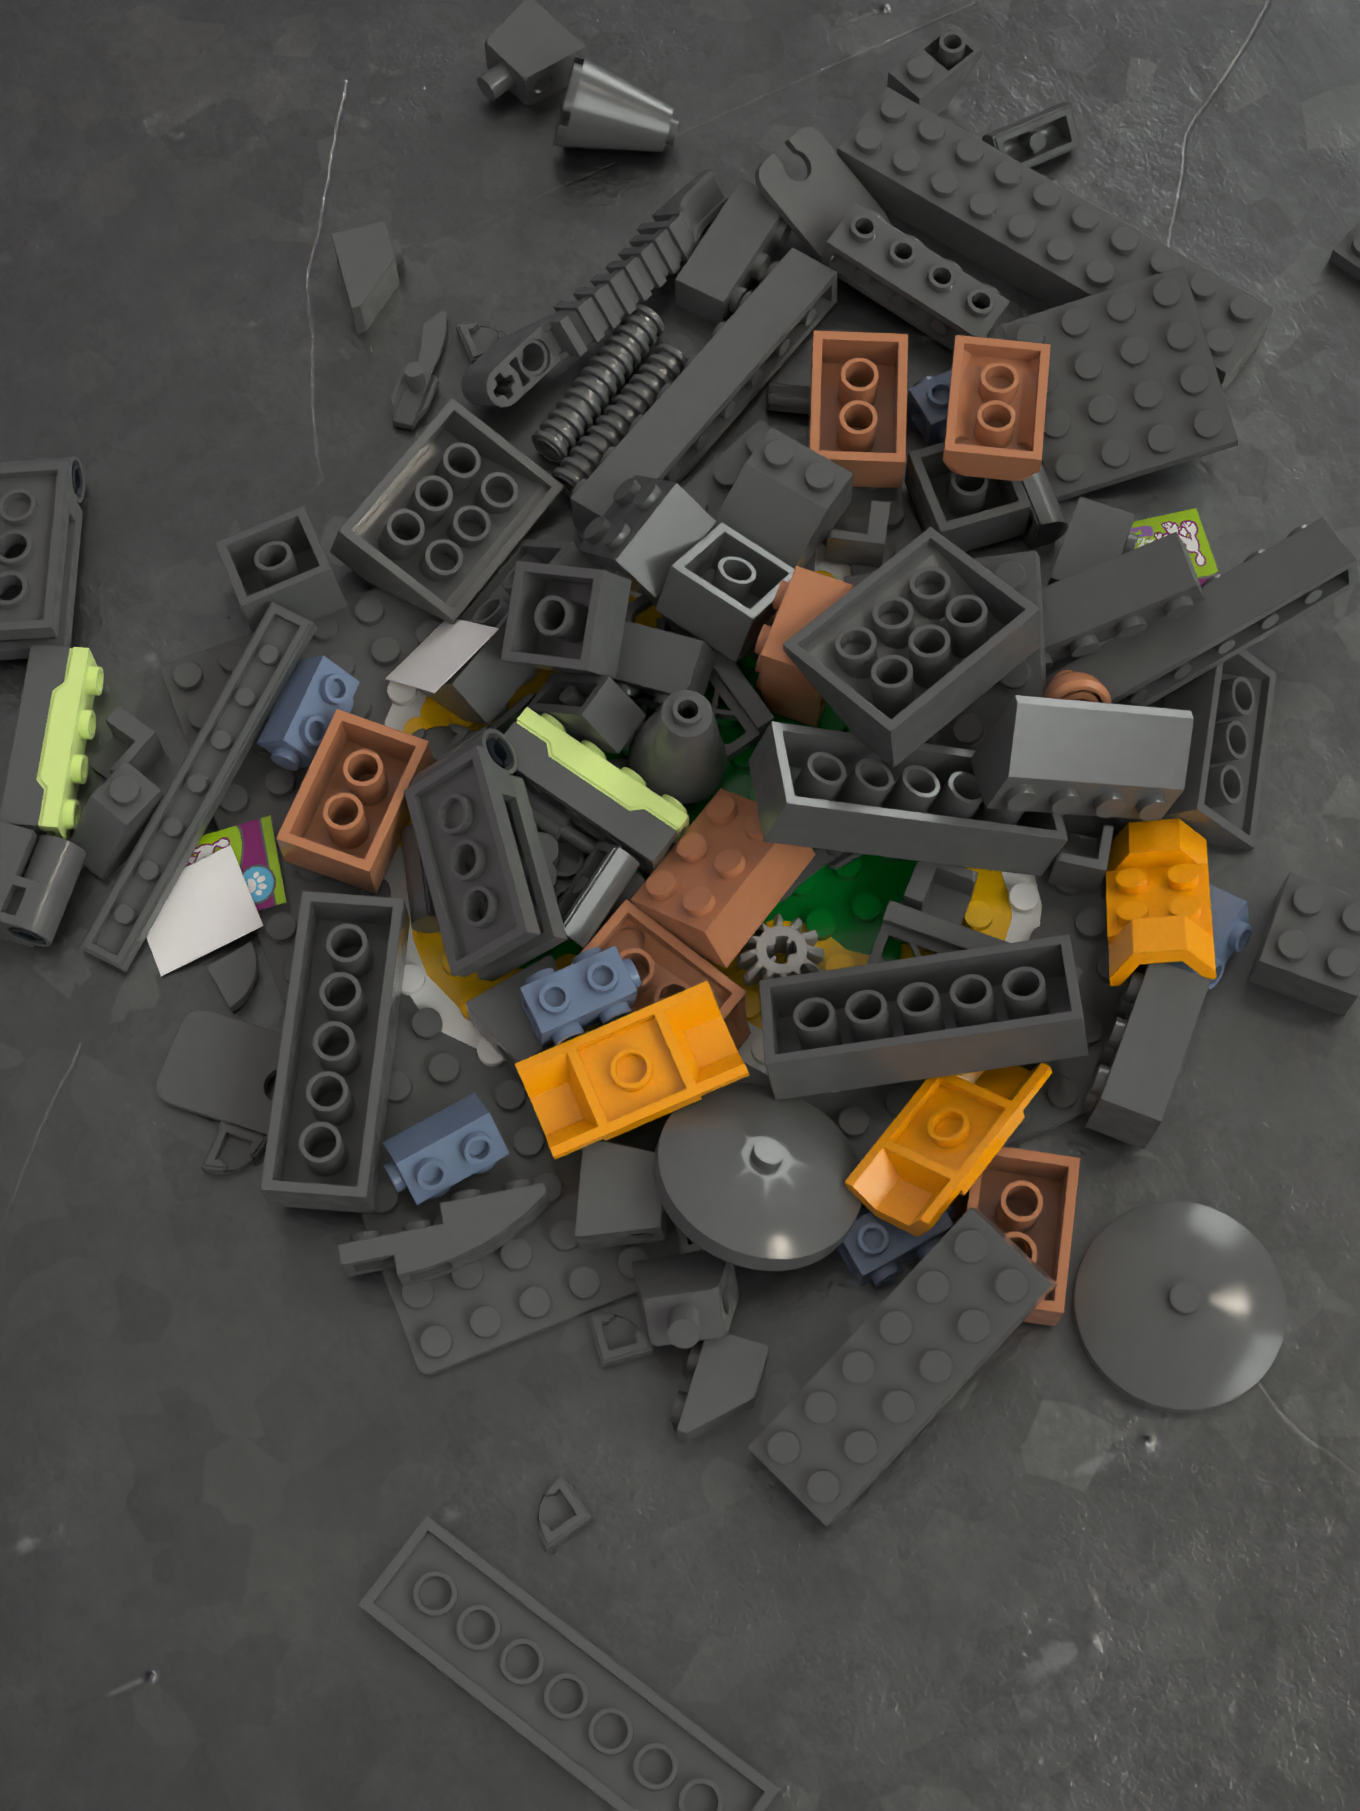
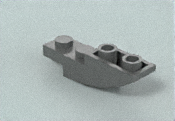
[338,1179,549,1287]

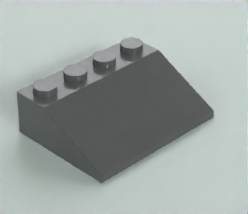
[330,398,564,624]
[783,527,1040,768]

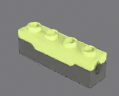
[0,644,104,841]
[504,707,689,877]

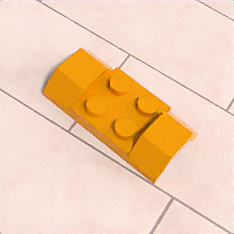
[1106,818,1217,986]
[515,981,749,1160]
[844,1063,1053,1237]

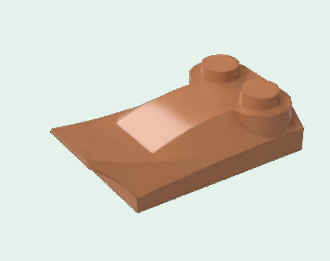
[943,335,1051,481]
[570,899,751,1050]

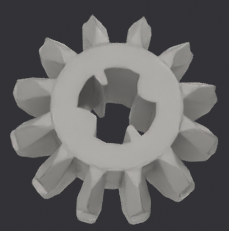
[737,913,824,996]

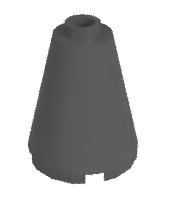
[553,55,680,152]
[628,690,727,805]

